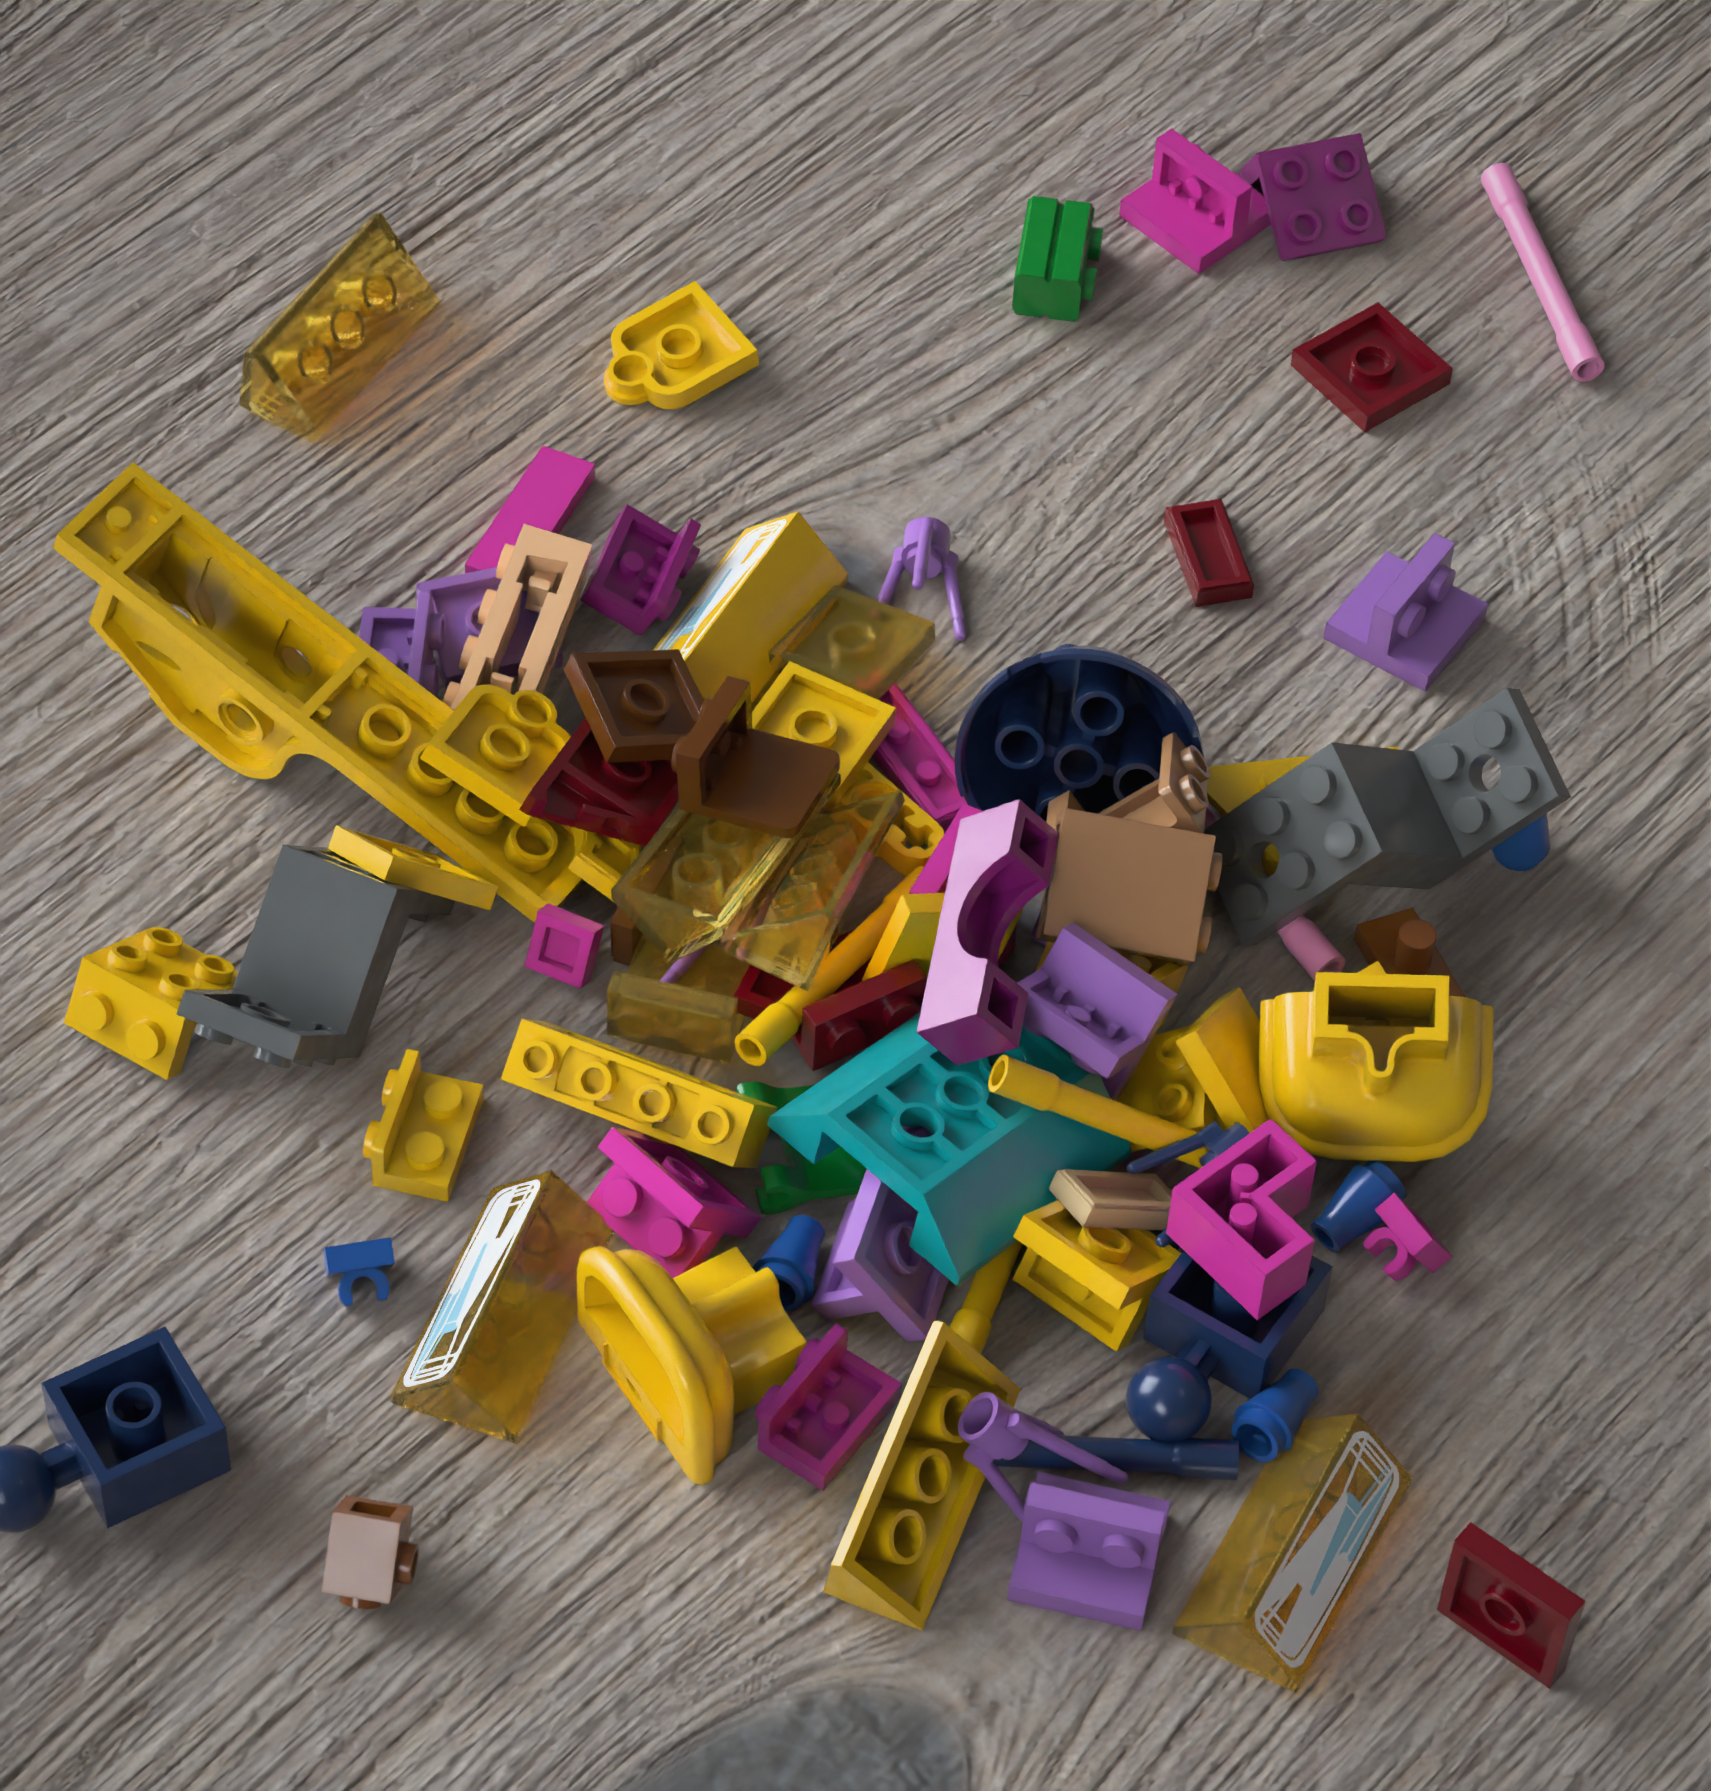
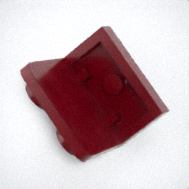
[790,930,927,1071]

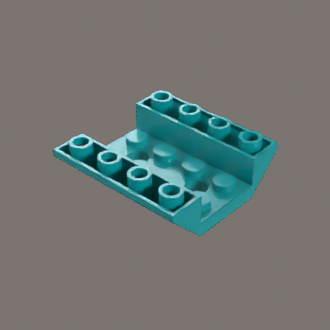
[767,1011,1131,1286]

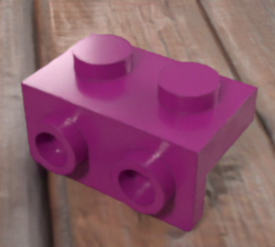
[580,504,701,636]
[755,1323,902,1491]

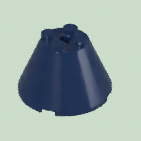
[954,644,1204,821]

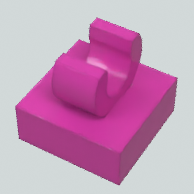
[524,903,604,989]
[1363,1193,1453,1281]

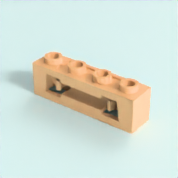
[443,524,592,710]

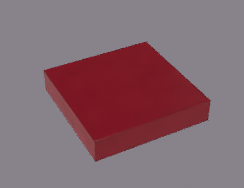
[1291,302,1453,432]
[1437,1522,1586,1689]

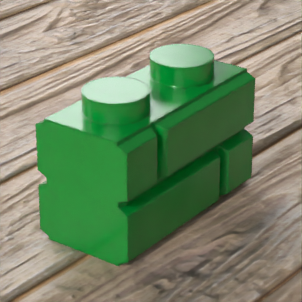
[1012,196,1103,322]

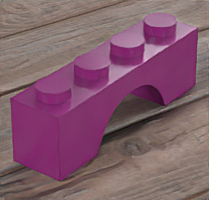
[916,799,1059,1066]

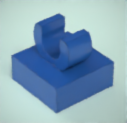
[323,1237,395,1307]

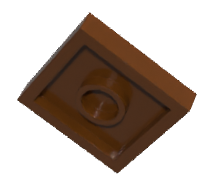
[564,649,704,763]

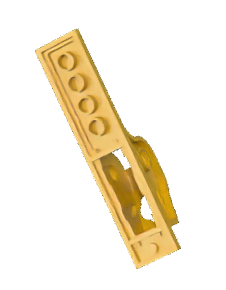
[52,462,584,923]

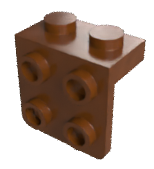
[671,676,840,838]

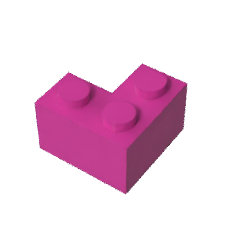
[1166,1119,1317,1320]

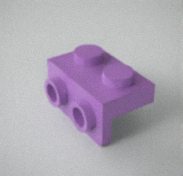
[359,591,446,698]

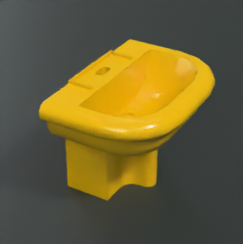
[1258,972,1494,1162]
[577,1246,807,1485]

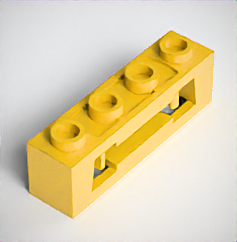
[500,1018,777,1168]

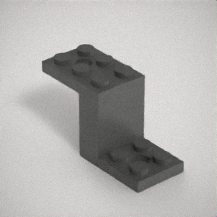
[1204,688,1571,945]
[176,845,455,1068]

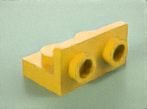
[363,1049,484,1202]

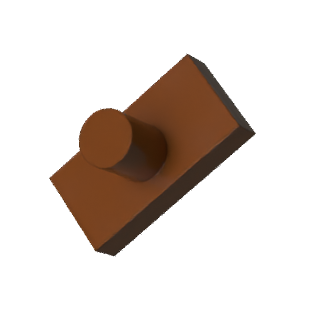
[1354,907,1465,997]

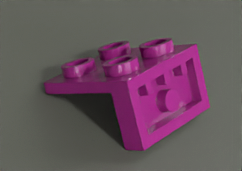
[1240,133,1386,261]

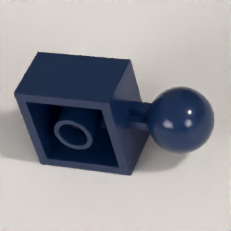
[1126,1250,1333,1442]
[0,1326,231,1533]

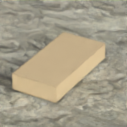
[1048,1169,1172,1230]

